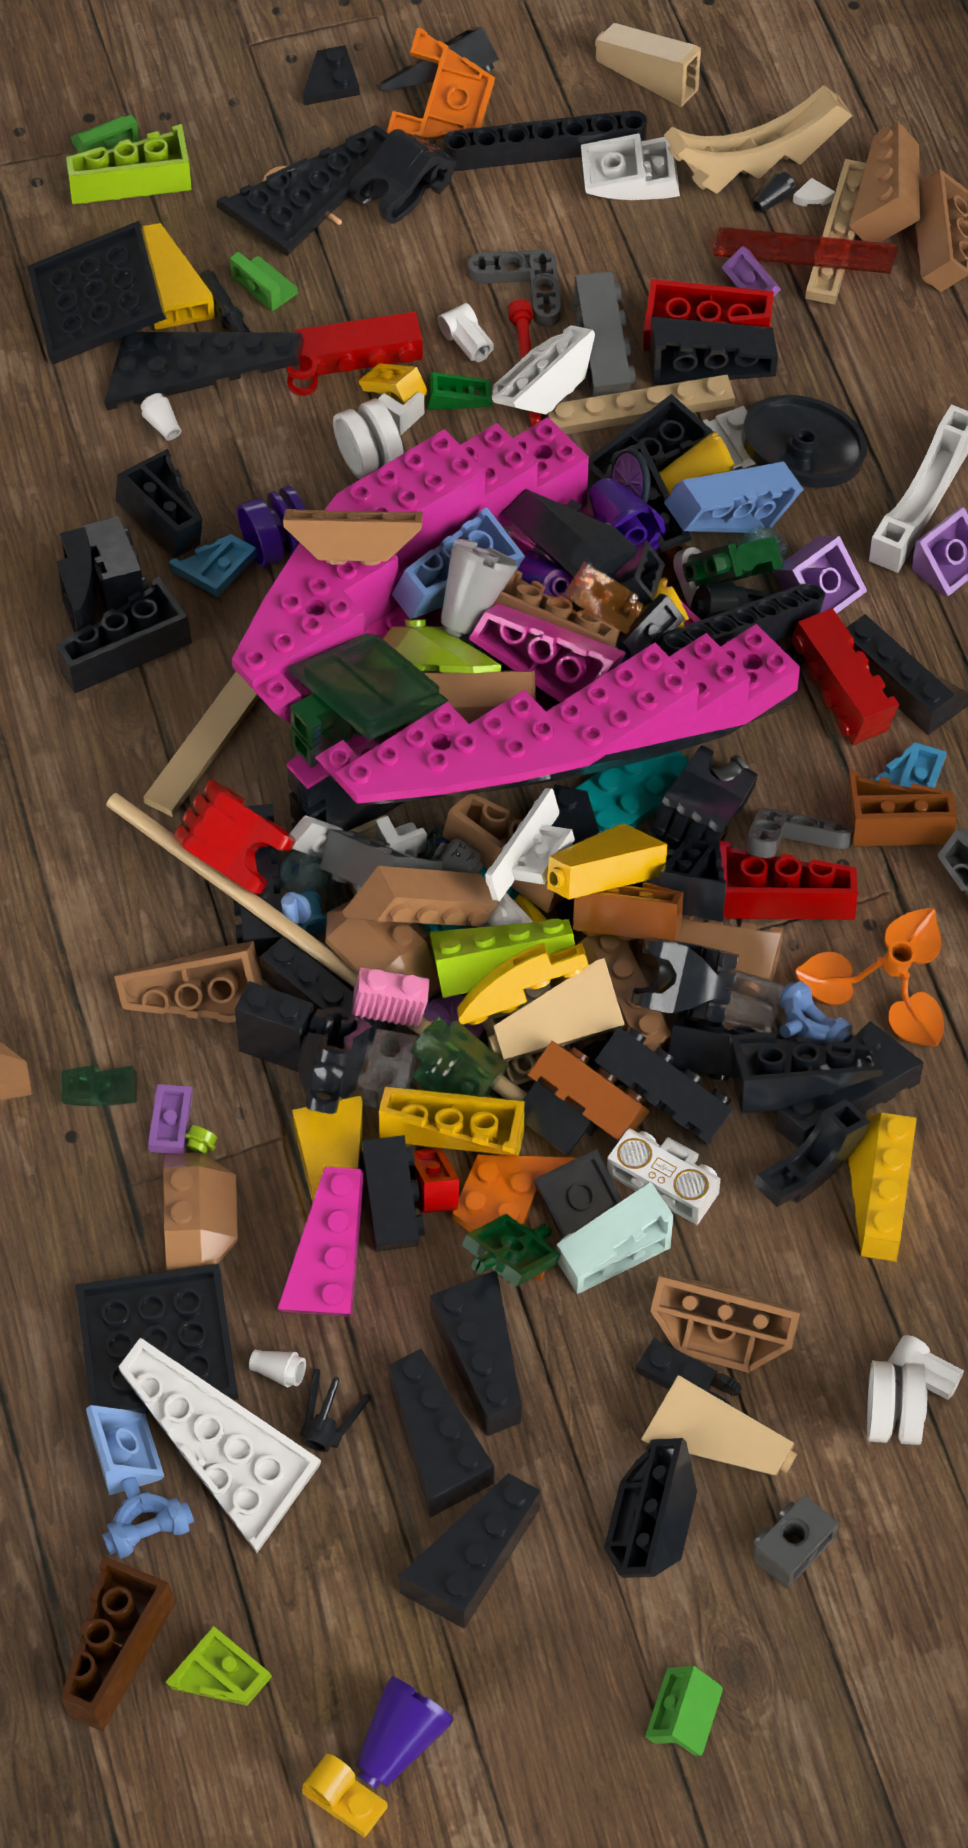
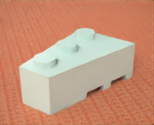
[556,1181,673,1294]

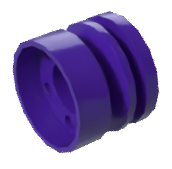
[237,485,306,568]

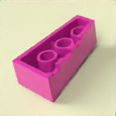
[469,603,626,703]
[278,1167,363,1317]

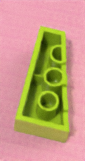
[66,124,192,204]
[429,919,575,998]

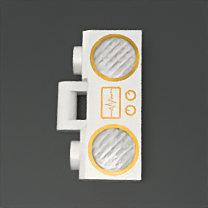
[607,1128,721,1225]

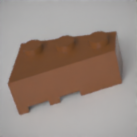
[847,770,957,847]
[573,882,684,941]
[528,1040,650,1141]

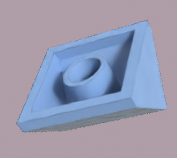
[86,1405,165,1495]

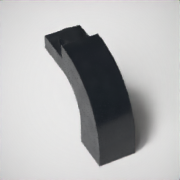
[753,1098,871,1207]

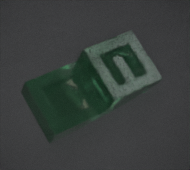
[61,1065,137,1106]

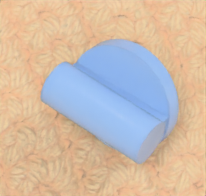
[281,892,311,924]

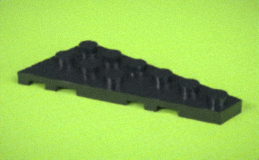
[216,125,389,256]
[104,332,304,410]

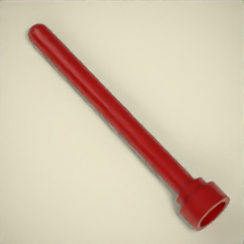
[508,299,542,426]

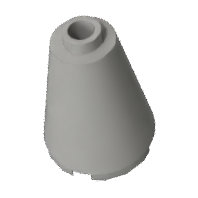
[441,539,517,638]

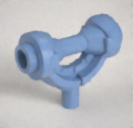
[779,981,853,1046]
[102,1477,194,1560]

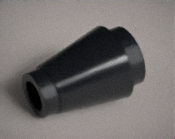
[751,170,796,213]

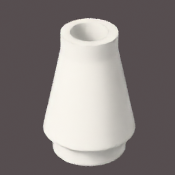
[141,393,182,441]
[249,1349,306,1388]

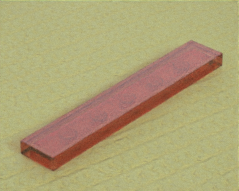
[713,227,898,274]

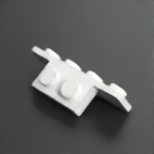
[486,788,575,901]

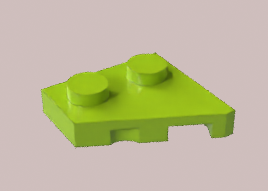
[165,1626,272,1706]

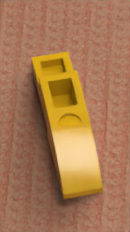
[457,942,589,1025]

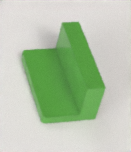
[71,114,139,153]
[230,252,298,312]
[645,1666,723,1756]

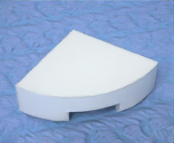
[793,178,835,207]

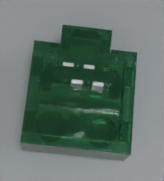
[410,1017,509,1097]

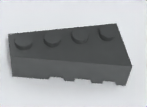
[572,271,635,397]

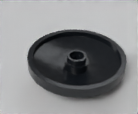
[741,395,867,488]

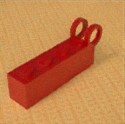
[286,311,423,396]

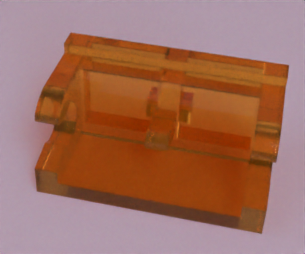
[564,562,643,634]

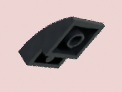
[56,527,97,634]

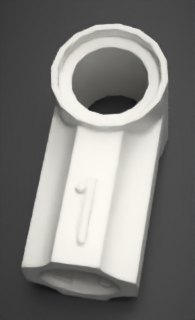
[437,303,494,363]
[888,1335,964,1400]

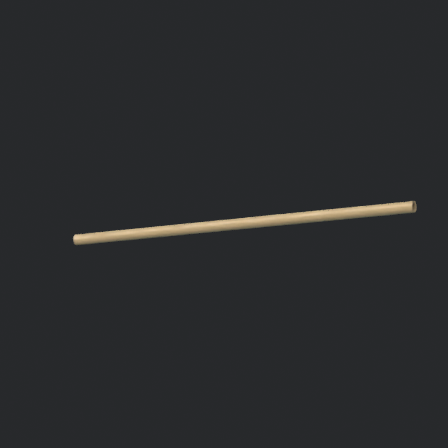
[106,793,527,1101]

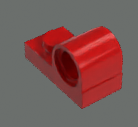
[409,1148,459,1214]

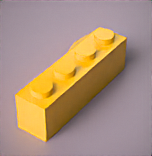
[379,1087,525,1156]
[848,1112,917,1262]

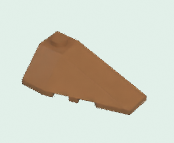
[394,670,536,728]
[114,941,262,1023]

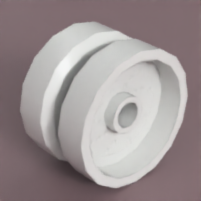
[333,398,404,479]
[867,1360,927,1445]

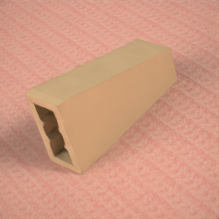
[595,23,701,107]
[488,958,625,1064]
[641,1375,797,1477]

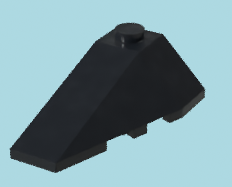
[376,27,499,91]

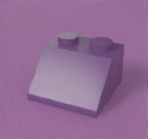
[772,536,867,614]

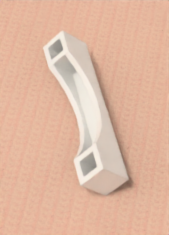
[869,405,968,573]

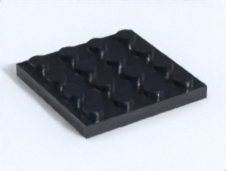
[27,221,167,364]
[76,1264,238,1414]

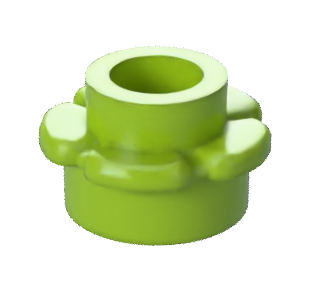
[185,1125,217,1154]

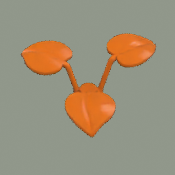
[795,908,944,1047]

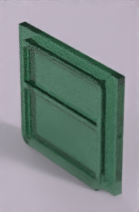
[289,633,448,740]

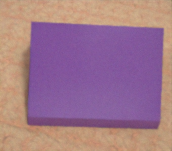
[911,507,968,596]

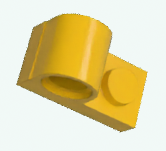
[358,363,427,405]
[302,1754,388,1838]

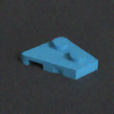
[168,534,257,597]
[870,742,947,788]

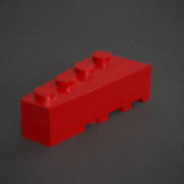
[643,279,774,351]

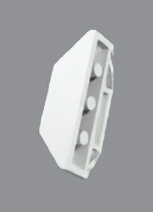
[492,325,595,415]

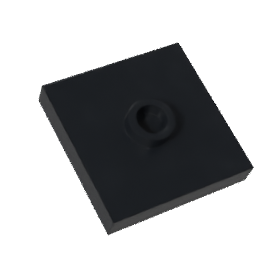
[533,1149,623,1239]

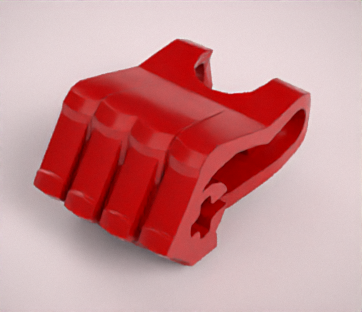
[174,779,296,894]

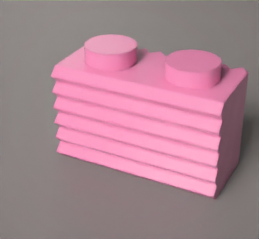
[351,967,430,1028]

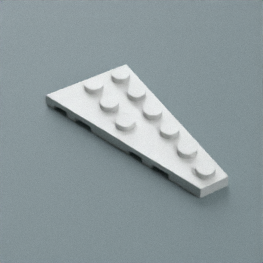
[119,1338,321,1554]

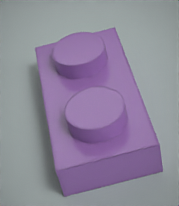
[721,246,781,296]
[148,1084,193,1154]

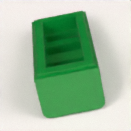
[425,372,492,410]

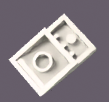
[581,133,680,200]

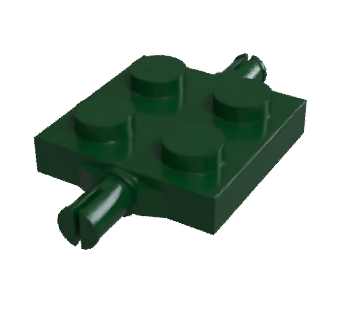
[462,1214,561,1287]

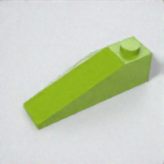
[365,619,501,673]

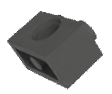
[753,1495,839,1589]

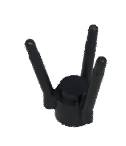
[300,1369,370,1452]

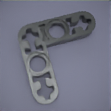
[468,250,561,327]
[745,808,853,858]

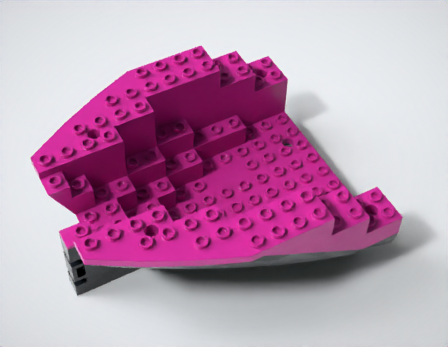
[232,417,800,861]

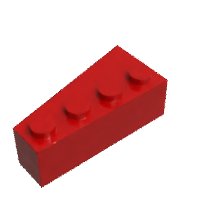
[792,608,900,746]
[719,840,858,920]

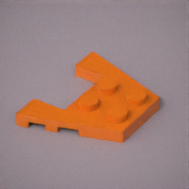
[387,27,495,139]
[453,1154,577,1281]

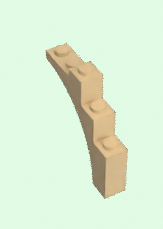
[664,85,853,194]

